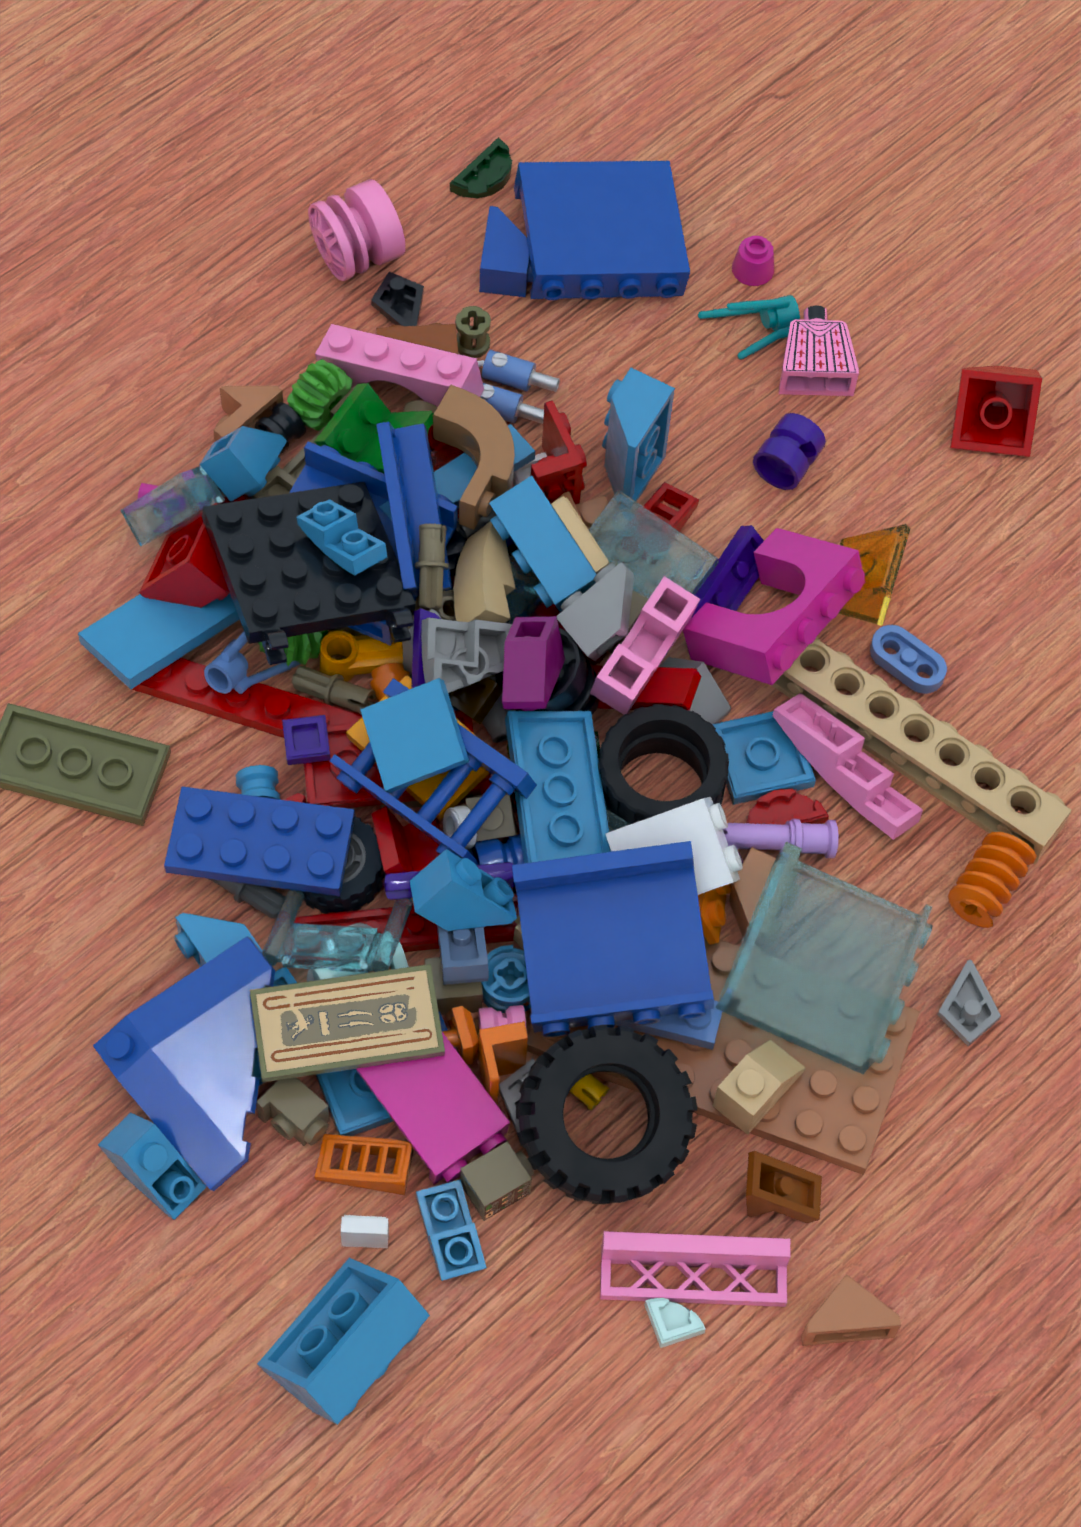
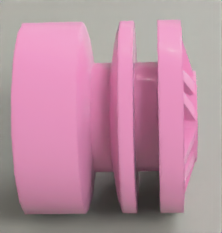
[308,179,405,281]

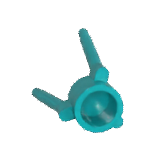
[698,295,800,360]

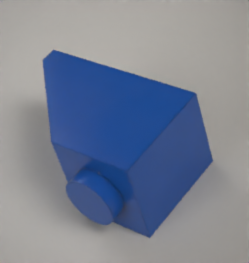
[479,206,533,297]

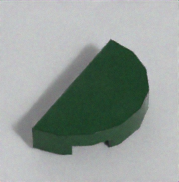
[450,137,512,198]

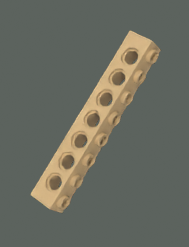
[771,637,1072,865]

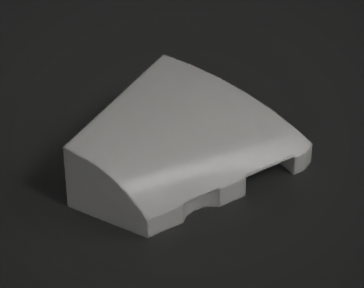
[421,618,512,693]

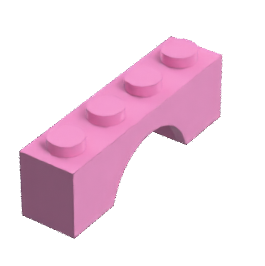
[315,324,484,407]

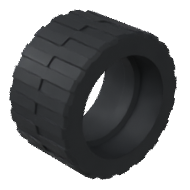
[598,704,729,830]

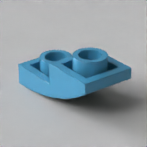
[296,499,387,576]
[415,1179,487,1281]

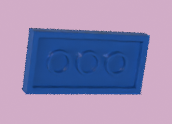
[164,786,355,896]

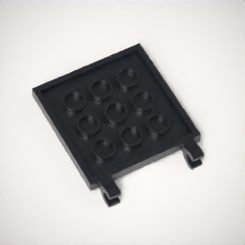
[202,482,416,665]

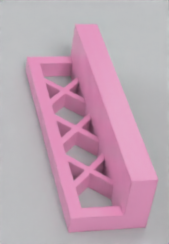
[600,1231,791,1307]

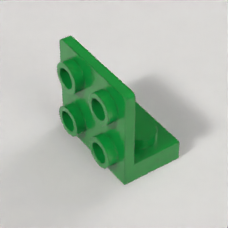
[314,383,434,474]

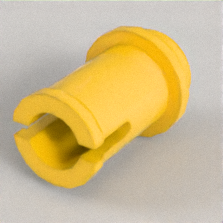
[570,1074,610,1111]

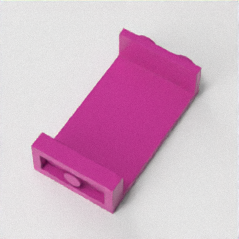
[356,1032,510,1185]

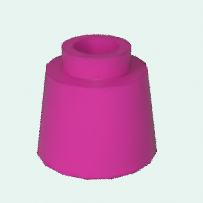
[732,236,774,286]

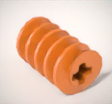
[948,832,1037,928]

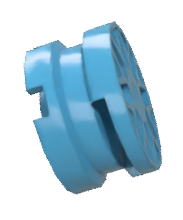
[481,945,531,1013]

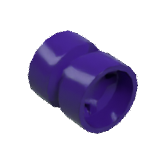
[753,413,826,490]

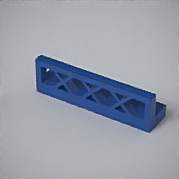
[377,422,453,597]

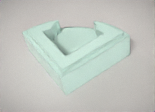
[644,1298,706,1348]

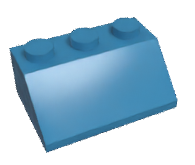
[602,368,675,516]
[489,475,597,613]
[257,1258,430,1425]

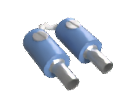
[477,350,560,424]

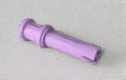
[723,819,839,858]

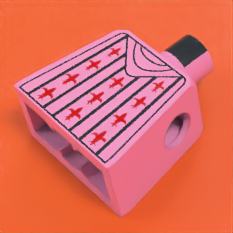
[779,305,859,396]

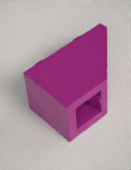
[502,616,565,711]

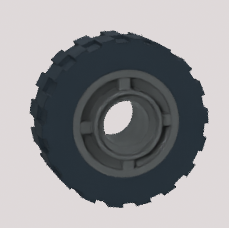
[296,816,386,914]

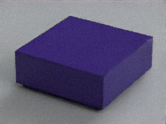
[282,715,331,765]

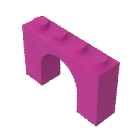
[683,528,865,685]

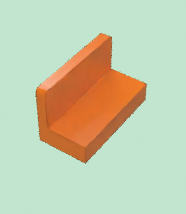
[478,1021,528,1106]

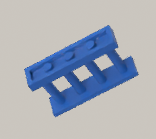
[330,678,537,865]

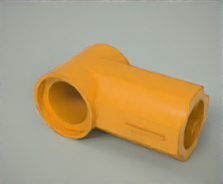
[319,630,403,682]

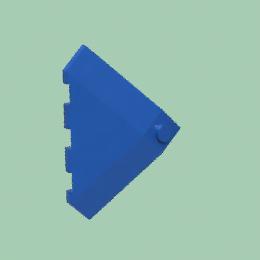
[93,936,275,1191]

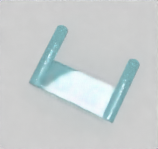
[262,890,413,973]

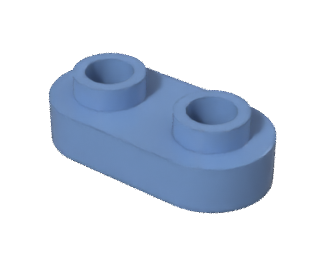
[870,625,947,694]

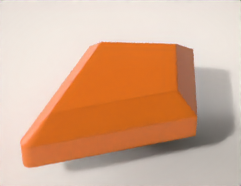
[442,1006,479,1065]

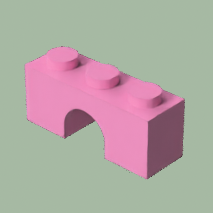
[590,576,700,715]

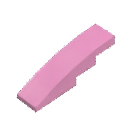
[772,693,923,840]

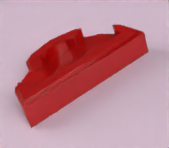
[746,789,829,825]

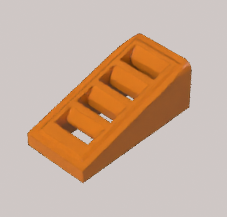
[315,1134,413,1195]

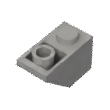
[557,561,634,661]

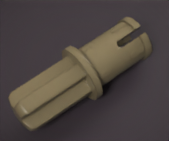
[415,524,449,610]
[292,666,376,715]

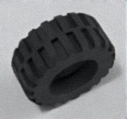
[516,1024,697,1204]

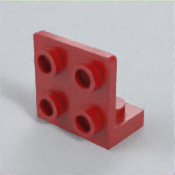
[530,400,587,505]

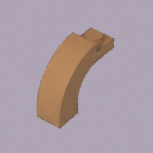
[433,385,515,530]

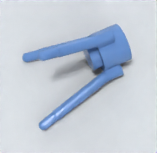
[204,631,300,694]

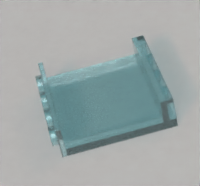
[715,842,933,1074]

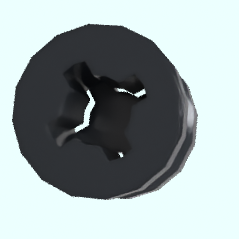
[255,402,306,454]

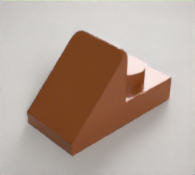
[746,1151,822,1223]

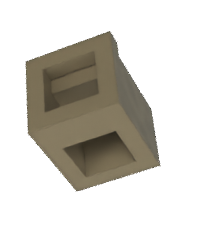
[256,1077,329,1146]

